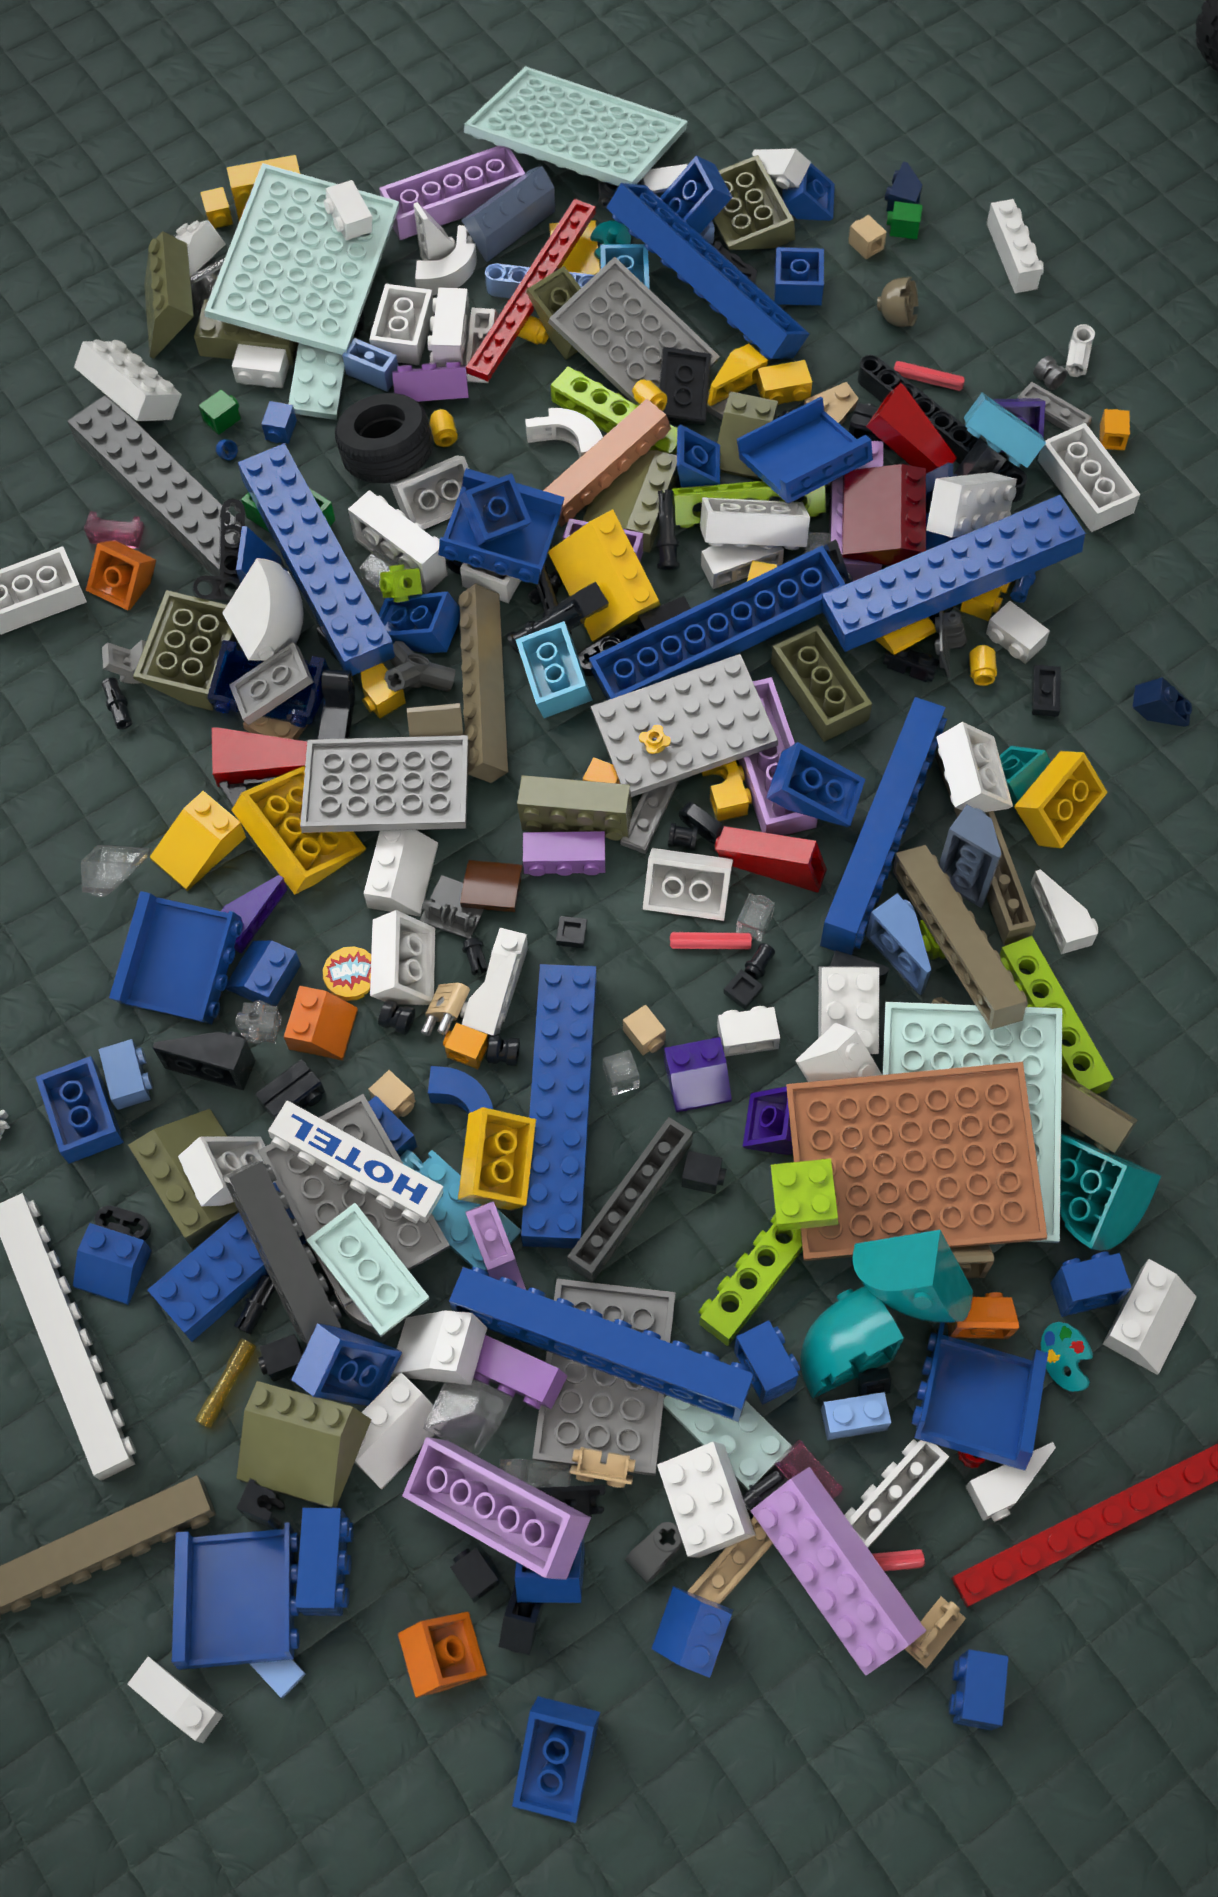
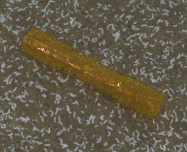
[195,1338,256,1429]

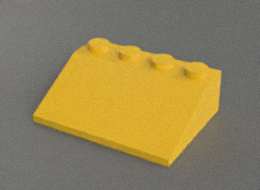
[548,510,661,642]
[231,766,366,895]

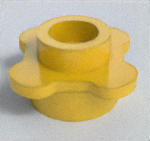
[639,725,671,754]

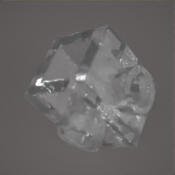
[235,1001,282,1044]

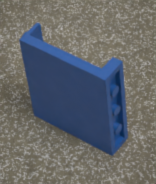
[737,397,873,504]
[438,468,564,584]
[109,891,243,1025]
[911,1322,1048,1471]
[172,1522,300,1670]

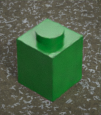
[886,201,923,239]
[198,389,241,435]

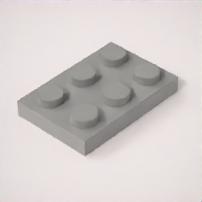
[230,642,313,725]

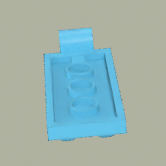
[400,1149,521,1271]

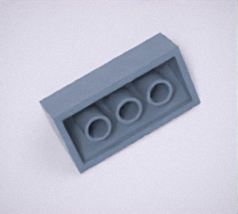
[461,166,555,262]
[939,804,1002,908]

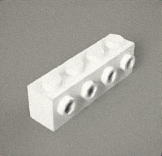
[987,199,1044,293]
[844,1439,949,1548]

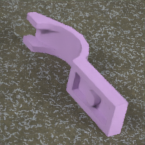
[465,1201,526,1290]

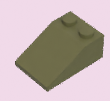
[526,266,581,360]
[717,391,778,480]

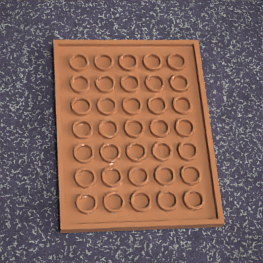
[786,1062,1047,1261]

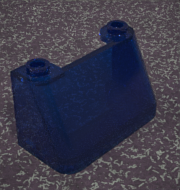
[207,640,330,728]

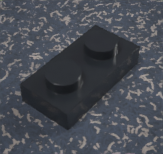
[1032,665,1061,717]

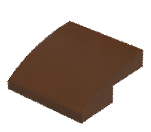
[460,860,523,912]

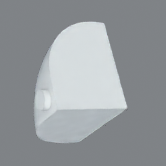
[222,558,303,661]

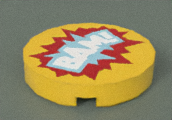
[323,946,371,1001]

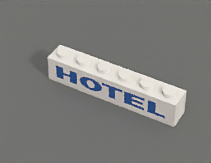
[268,1101,443,1224]

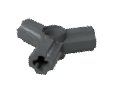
[384,641,455,692]

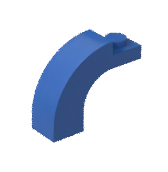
[428,1066,493,1114]

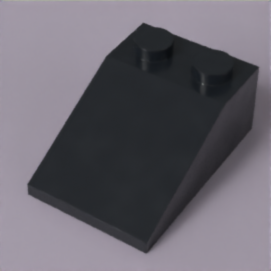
[152,1032,256,1091]

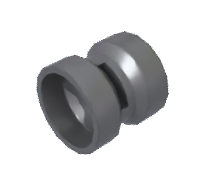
[1033,355,1068,390]

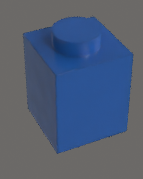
[261,401,297,444]

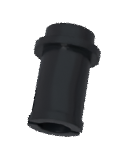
[462,937,488,975]
[744,943,775,980]

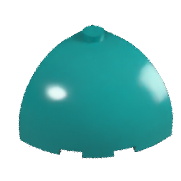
[1060,1133,1161,1251]
[852,1230,973,1322]
[800,1286,904,1399]

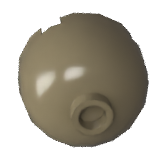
[877,276,918,327]

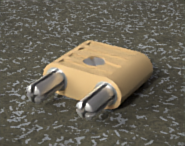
[421,983,470,1036]

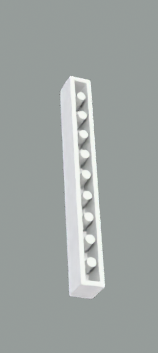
[0,1193,136,1481]

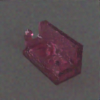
[84,511,145,549]
[774,1440,844,1499]

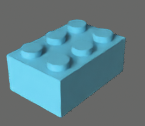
[964,392,1046,468]
[516,621,593,718]

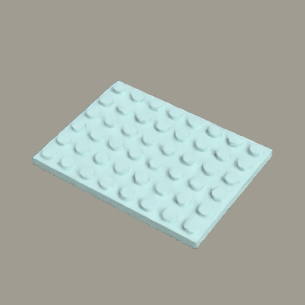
[464,66,687,187]
[205,163,399,355]
[883,1002,1062,1243]

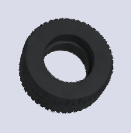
[335,393,434,483]

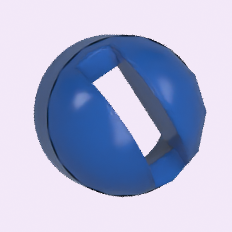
[216,439,238,460]

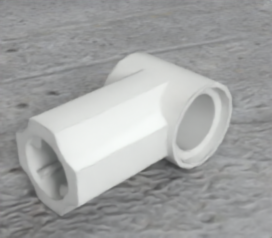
[1065,324,1095,377]

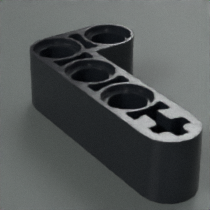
[192,498,245,603]
[318,669,355,739]

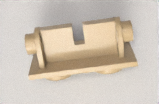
[570,1447,636,1488]
[905,1597,966,1669]

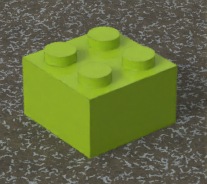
[771,1158,838,1231]

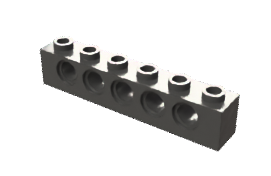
[567,1117,693,1283]

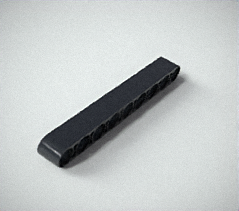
[857,355,1027,502]

